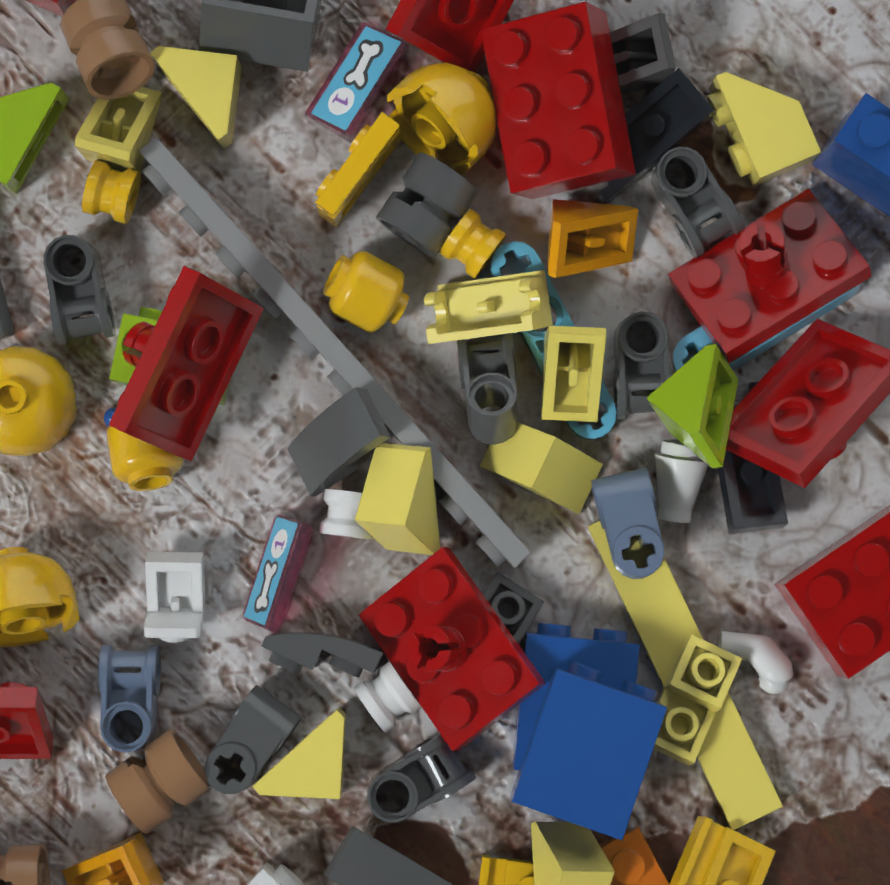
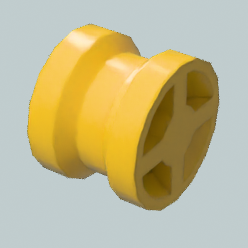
[82,159,141,224]
[439,208,507,279]

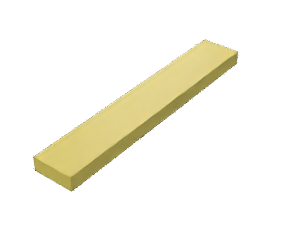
[587,521,783,830]

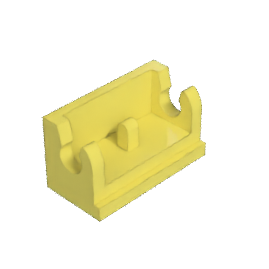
[424,270,553,344]

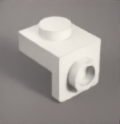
[144,552,206,643]

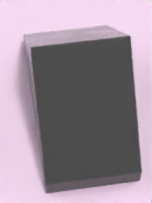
[610,13,676,94]

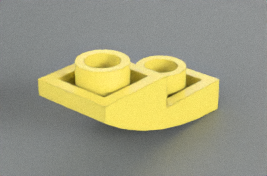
[653,634,743,766]

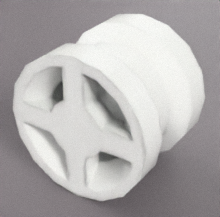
[319,489,375,540]
[354,662,421,733]

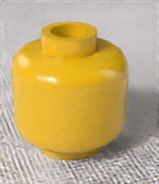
[323,250,410,333]
[107,426,183,491]

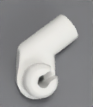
[718,631,793,694]

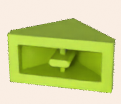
[0,82,70,194]
[646,344,739,468]

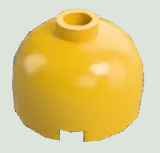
[387,62,497,176]
[0,346,77,456]
[0,547,80,647]

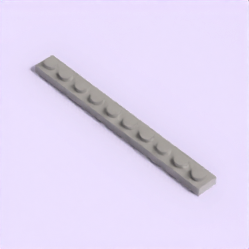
[139,136,531,568]

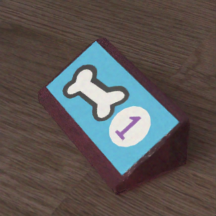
[304,21,409,143]
[243,515,316,632]

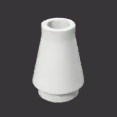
[655,439,708,523]

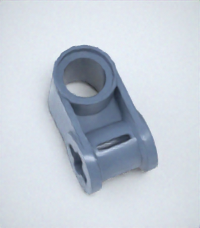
[591,467,664,579]
[99,645,161,753]

